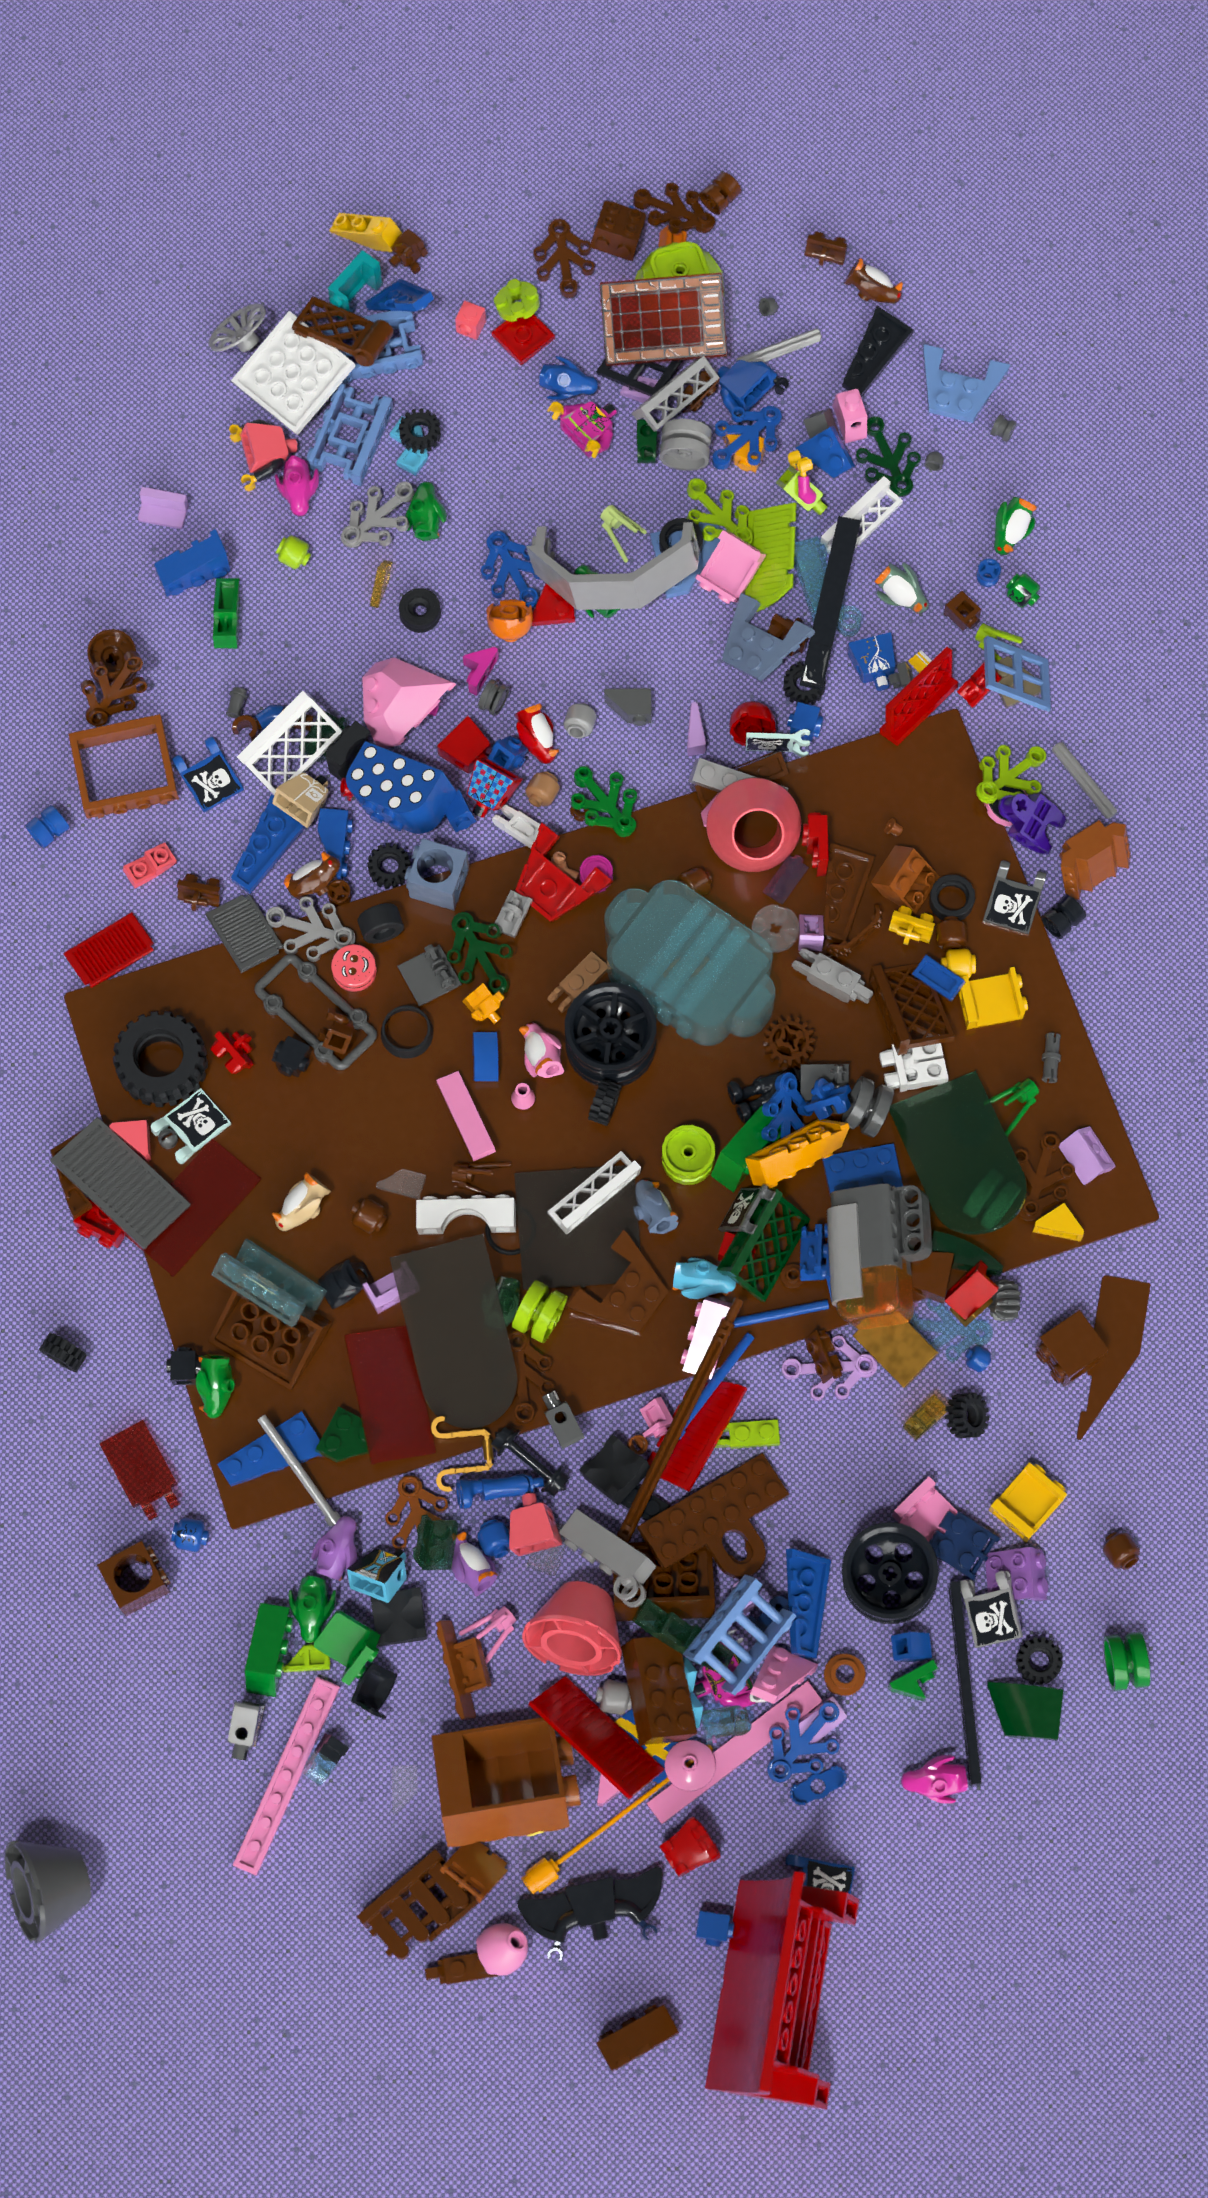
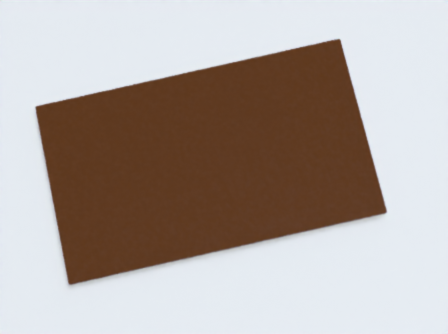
[64,709,1159,1530]

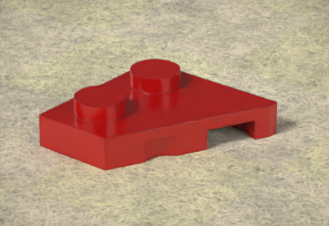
[532,584,575,626]

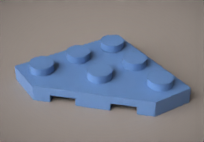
[650,522,721,599]

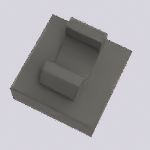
[888,662,914,689]

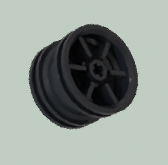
[565,983,656,1086]

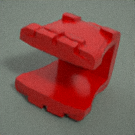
[659,1817,721,1877]

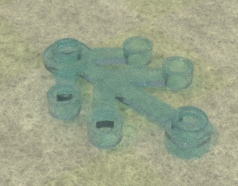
[901,1299,993,1362]

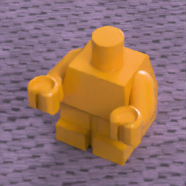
[462,983,504,1024]

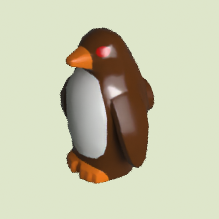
[844,258,903,303]
[284,852,341,900]

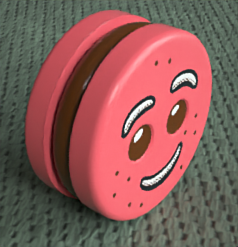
[331,944,377,992]

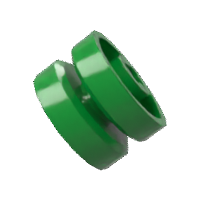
[1103,1631,1150,1692]

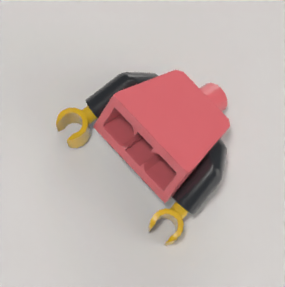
[229,419,297,491]

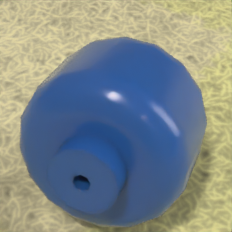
[965,1345,991,1372]

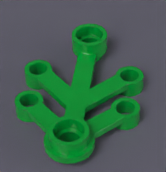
[571,766,637,837]

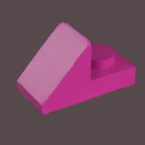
[463,647,499,696]

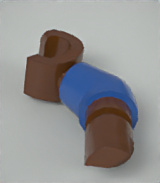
[232,704,314,742]

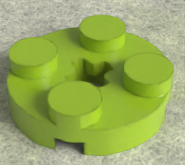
[494,279,540,322]

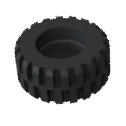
[113,1011,208,1107]

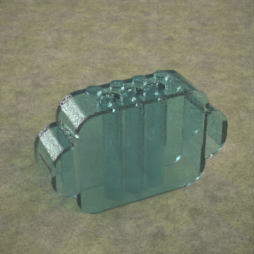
[604,880,775,1046]

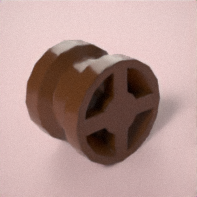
[327,880,352,907]

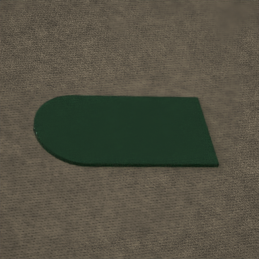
[889,1071,1027,1235]

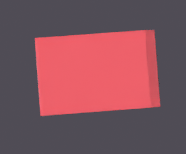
[109,1120,151,1162]

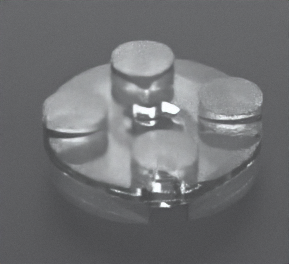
[751,904,799,953]

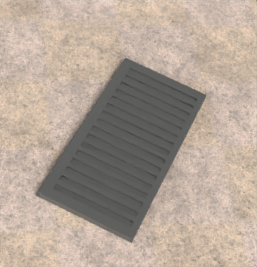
[50,1117,191,1250]

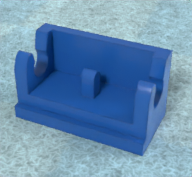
[800,1224,826,1281]

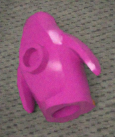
[275,456,319,516]
[901,1755,968,1803]

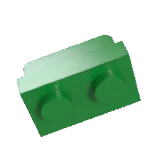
[314,1611,380,1685]

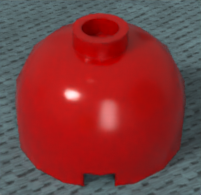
[729,701,776,746]

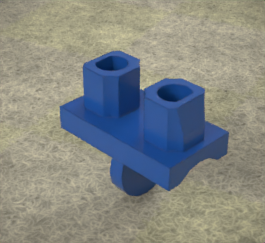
[804,1078,852,1120]

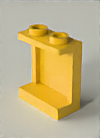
[988,1462,1067,1543]

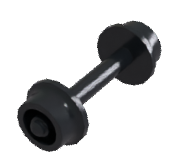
[491,1425,570,1496]

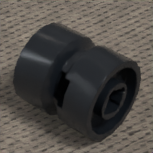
[1041,895,1086,939]

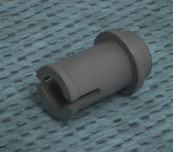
[226,687,248,719]

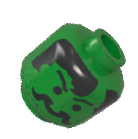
[1006,573,1040,608]

